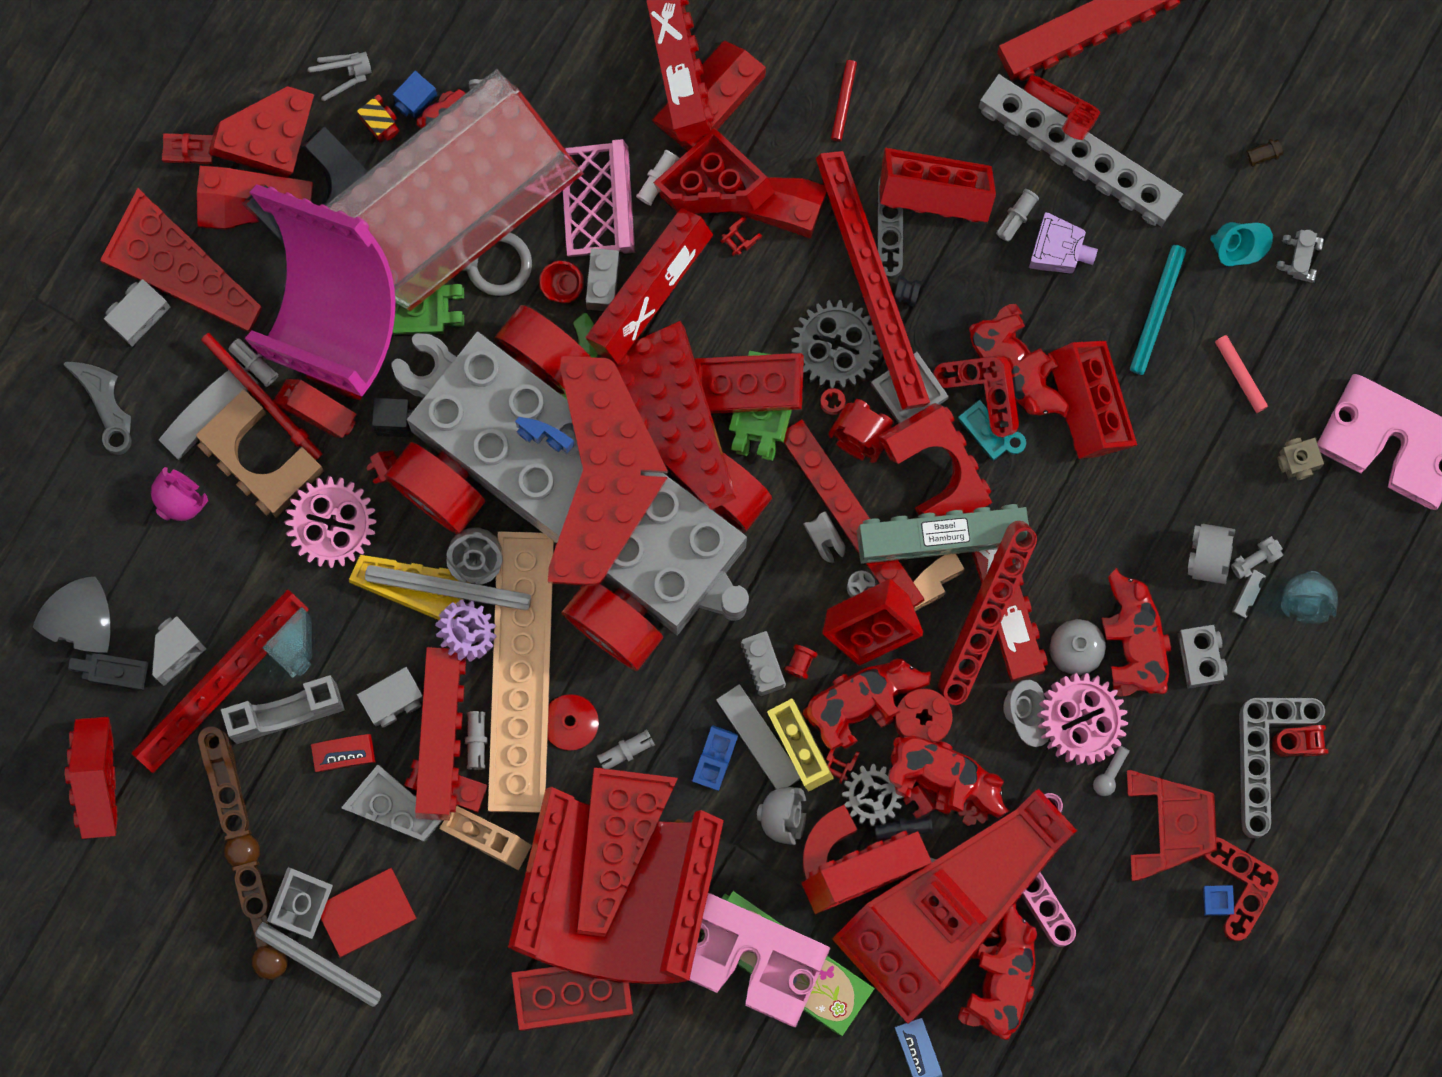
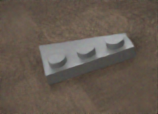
[341,765,442,841]

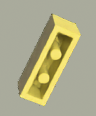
[767,699,834,791]

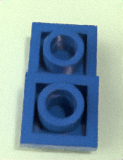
[515,417,575,454]

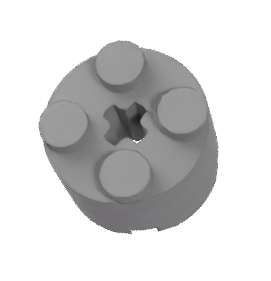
[1188,524,1235,584]

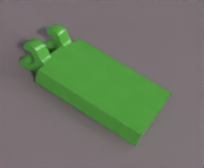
[392,284,464,335]
[729,351,792,461]

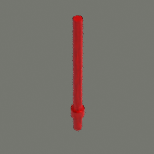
[201,333,323,461]

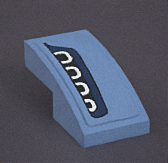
[895,1018,942,1077]

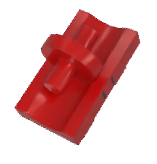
[162,133,213,164]

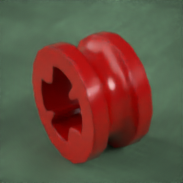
[820,388,846,415]

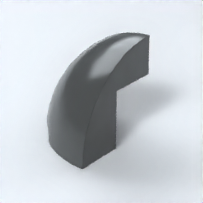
[33,577,110,653]

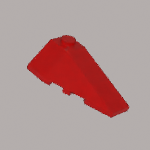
[197,166,313,230]
[734,178,827,239]

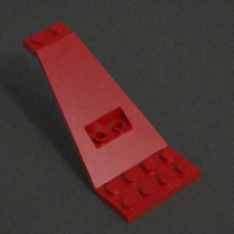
[832,789,1077,1024]

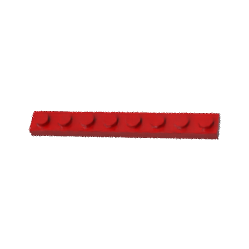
[783,419,925,608]
[131,590,309,773]

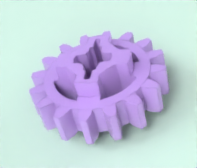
[435,600,496,661]

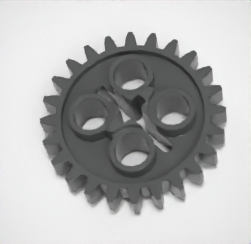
[791,300,881,390]

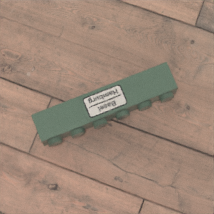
[856,504,1029,564]

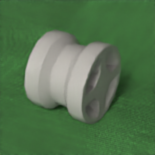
[847,571,876,597]

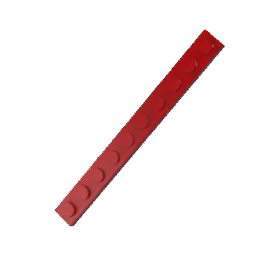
[815,151,930,410]

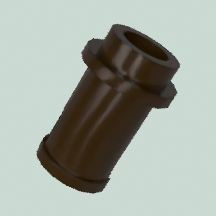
[1246,139,1283,167]

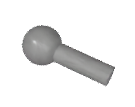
[1093,746,1130,796]

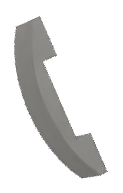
[159,363,258,460]

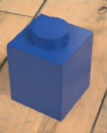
[393,71,437,119]

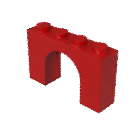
[878,403,992,517]

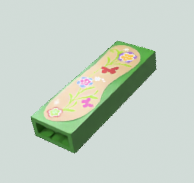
[700,891,875,1037]

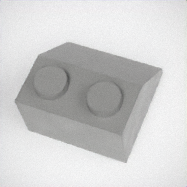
[152,616,206,686]
[267,867,333,939]

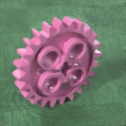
[284,476,376,568]
[1037,673,1128,765]

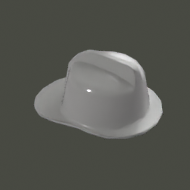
[1003,680,1049,747]

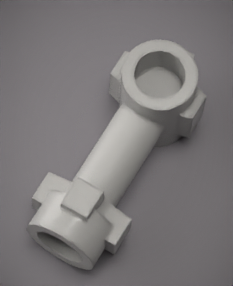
[1231,536,1283,579]

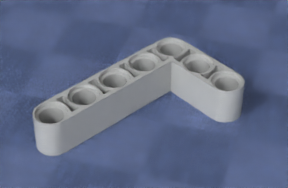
[1239,698,1325,839]

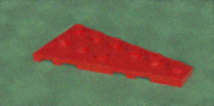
[100,188,262,333]
[577,768,678,937]

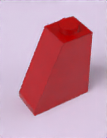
[274,379,356,438]

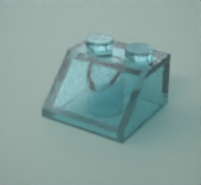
[263,607,312,678]

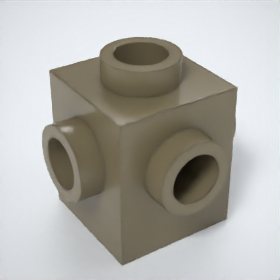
[1278,438,1324,480]

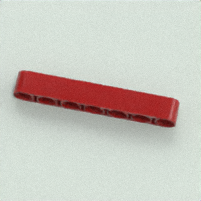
[938,520,1037,705]

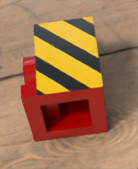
[357,94,400,143]

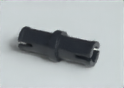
[875,815,933,842]

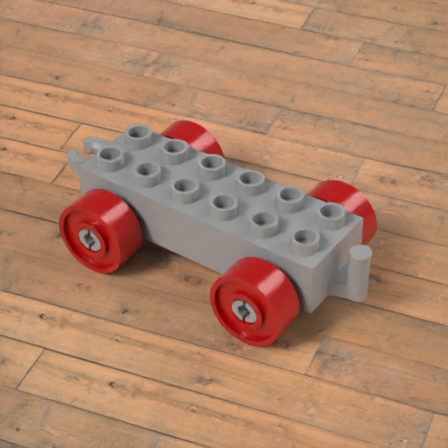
[384,305,772,671]

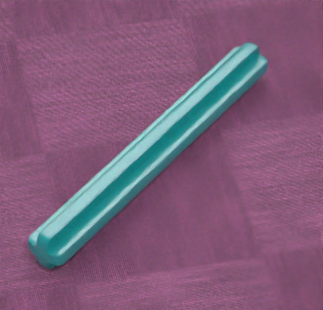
[1130,245,1186,375]

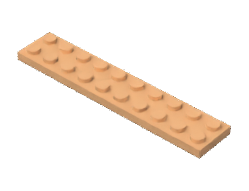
[488,532,554,813]

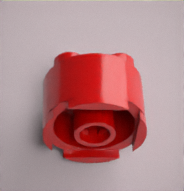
[829,399,894,463]
[894,689,952,743]

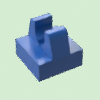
[1203,885,1234,916]

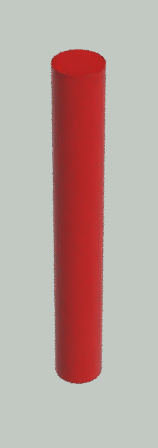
[831,60,857,142]

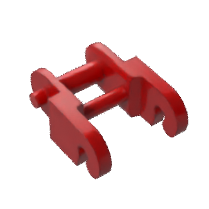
[720,216,762,256]
[826,748,860,783]

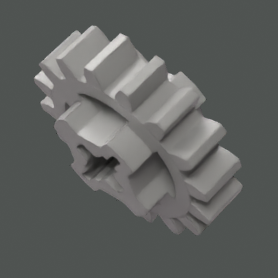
[842,764,903,826]

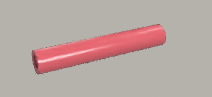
[1215,335,1268,413]

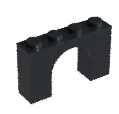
[242,126,370,247]

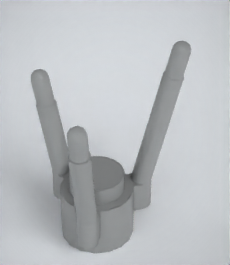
[308,52,372,101]

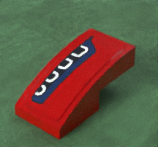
[311,734,375,772]

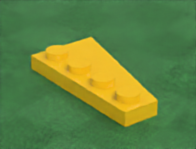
[349,555,470,620]

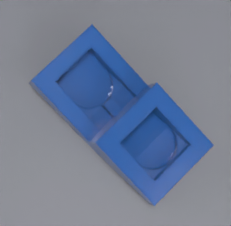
[692,725,739,791]

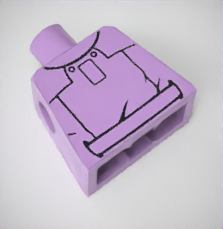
[1029,212,1098,273]

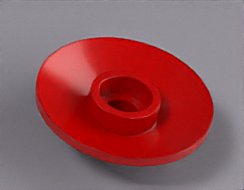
[547,694,599,751]

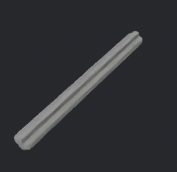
[365,565,531,610]

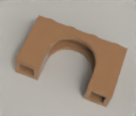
[196,389,324,518]

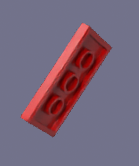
[695,353,804,414]

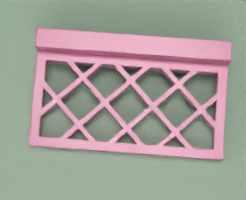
[563,139,635,257]

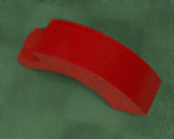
[803,805,857,908]

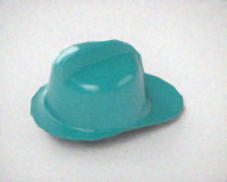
[1210,222,1273,266]

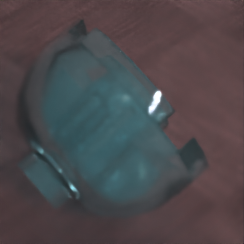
[1281,571,1338,624]

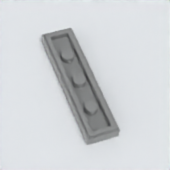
[716,684,801,789]

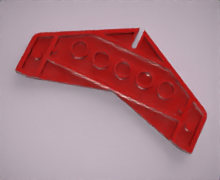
[548,356,668,586]

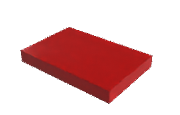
[321,868,417,958]

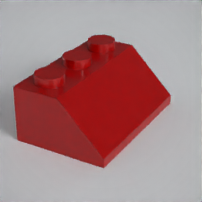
[822,579,923,666]

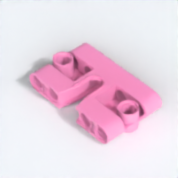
[1317,374,1442,510]
[689,893,830,1027]

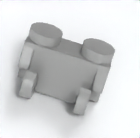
[1276,230,1324,282]

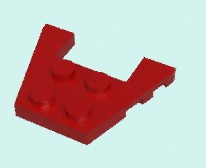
[1127,770,1217,881]

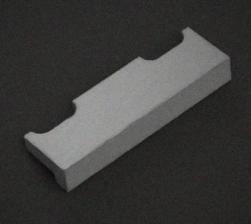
[1232,569,1266,618]

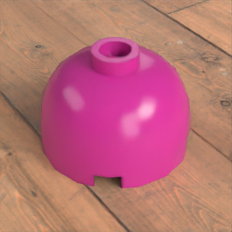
[151,467,208,521]

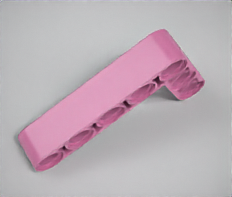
[1021,793,1076,947]

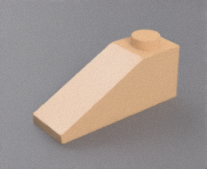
[439,806,532,870]

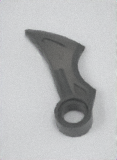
[64,362,132,455]

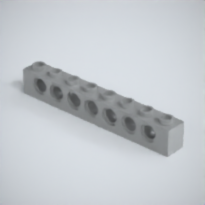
[979,74,1183,227]

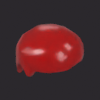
[539,261,584,303]

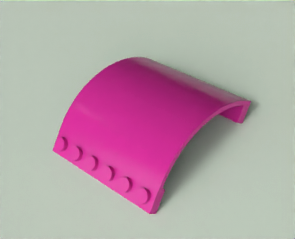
[245,184,395,396]

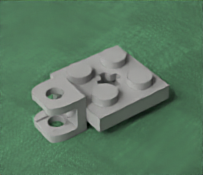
[871,352,948,424]

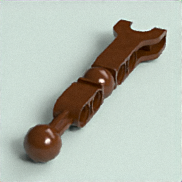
[198,727,288,980]

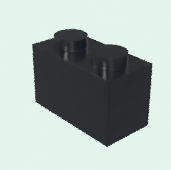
[372,398,414,438]

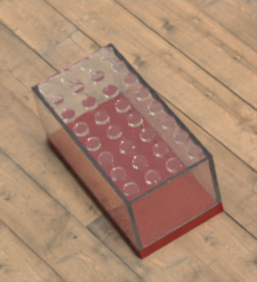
[326,69,584,311]

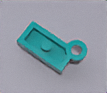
[958,400,1026,461]

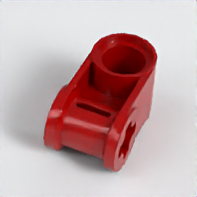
[1271,725,1328,757]

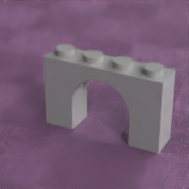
[221,675,345,744]

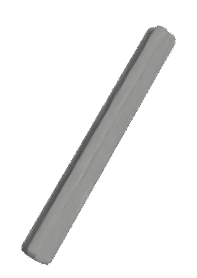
[255,922,381,1007]

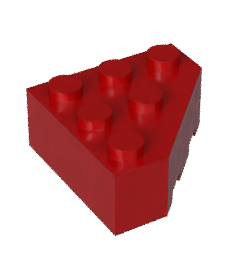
[208,86,314,178]
[653,128,774,213]
[65,717,118,839]

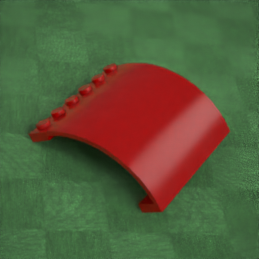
[508,787,724,984]

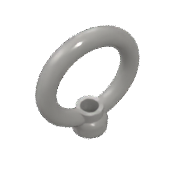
[463,233,532,296]

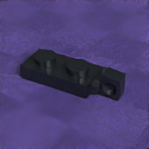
[68,653,149,691]

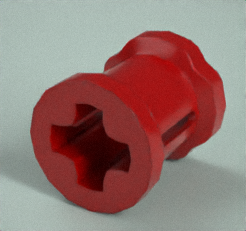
[784,644,818,680]

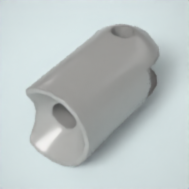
[803,512,845,563]

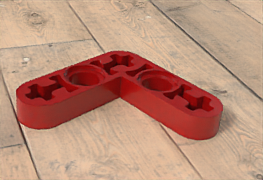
[1024,75,1100,140]
[934,356,1019,437]
[1204,837,1278,941]

